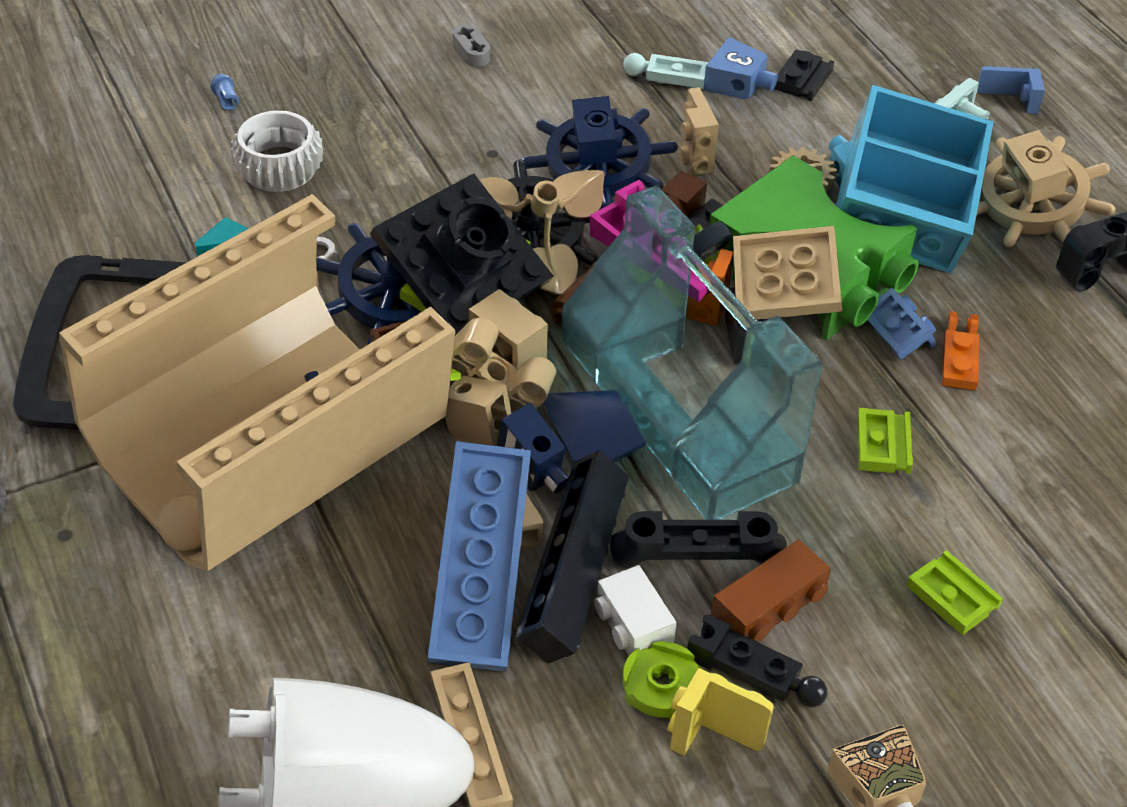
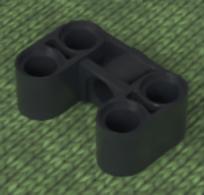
[1056,212,1127,292]

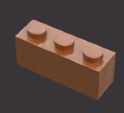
[711,539,831,642]

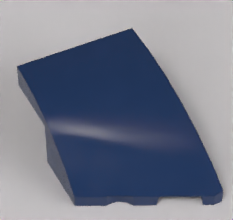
[543,390,647,463]

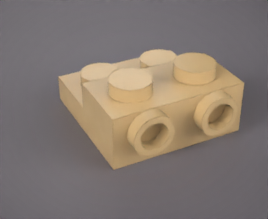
[678,87,719,176]

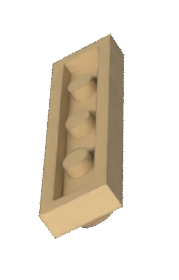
[430,662,513,807]

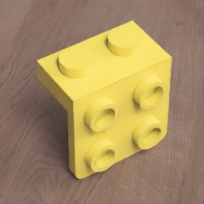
[667,668,774,756]

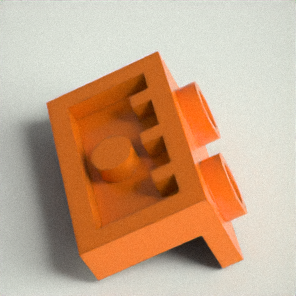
[686,249,734,326]

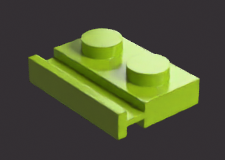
[857,408,913,475]
[906,550,1003,636]

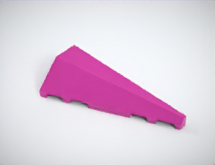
[590,180,708,301]

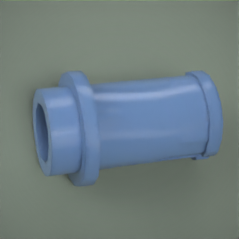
[210,74,240,110]

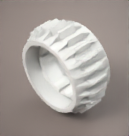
[231,111,323,192]

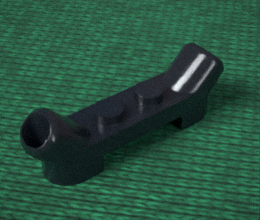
[610,511,787,569]

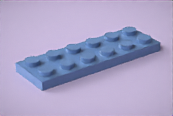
[427,441,531,672]

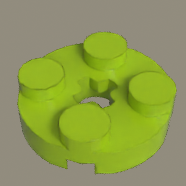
[622,641,702,719]

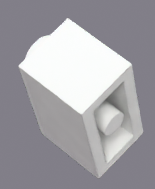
[594,565,677,656]

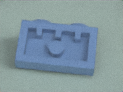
[866,287,937,360]

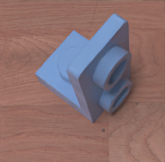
[977,66,1045,114]

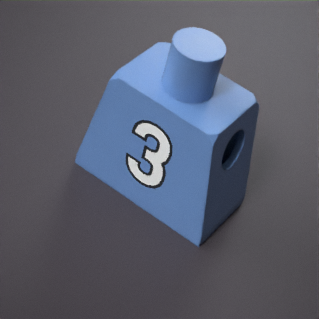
[703,37,778,99]

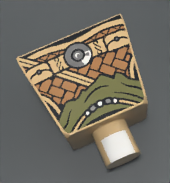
[827,724,926,807]

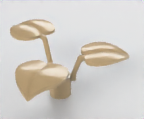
[480,170,604,295]

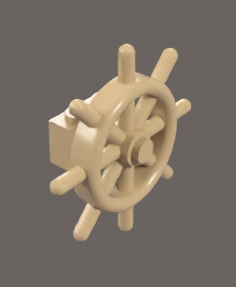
[977,130,1115,248]

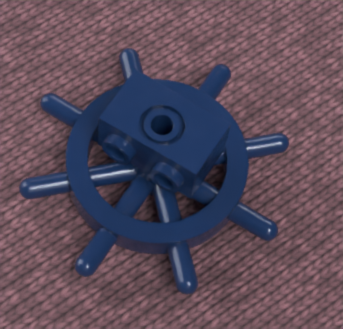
[520,96,678,209]

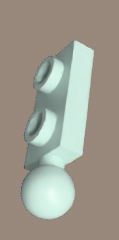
[623,53,708,89]

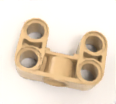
[451,318,556,413]

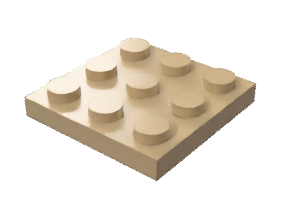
[733,226,842,321]

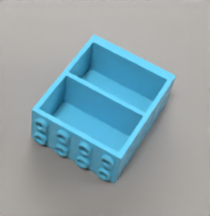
[836,85,994,274]

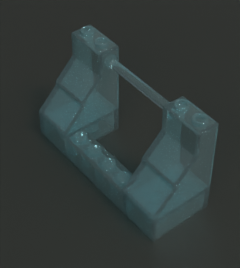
[562,185,823,520]

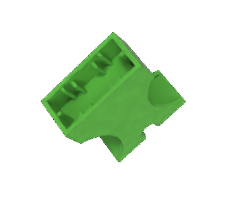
[709,155,919,341]

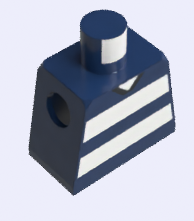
[497,403,569,494]

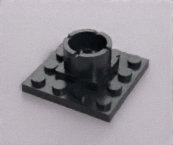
[370,173,554,335]

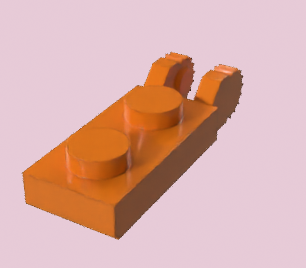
[941,311,979,391]

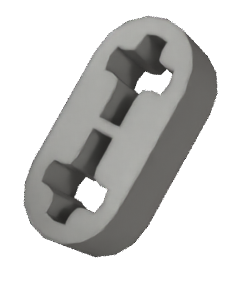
[453,24,490,67]

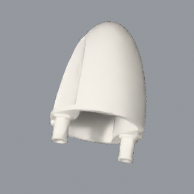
[218,677,475,807]

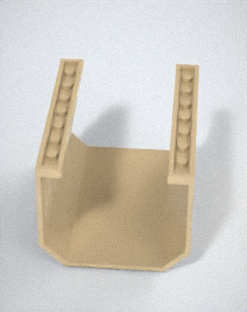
[59,194,455,571]

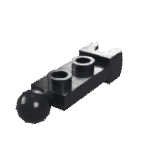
[687,615,828,708]

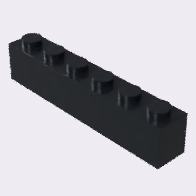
[515,450,629,663]

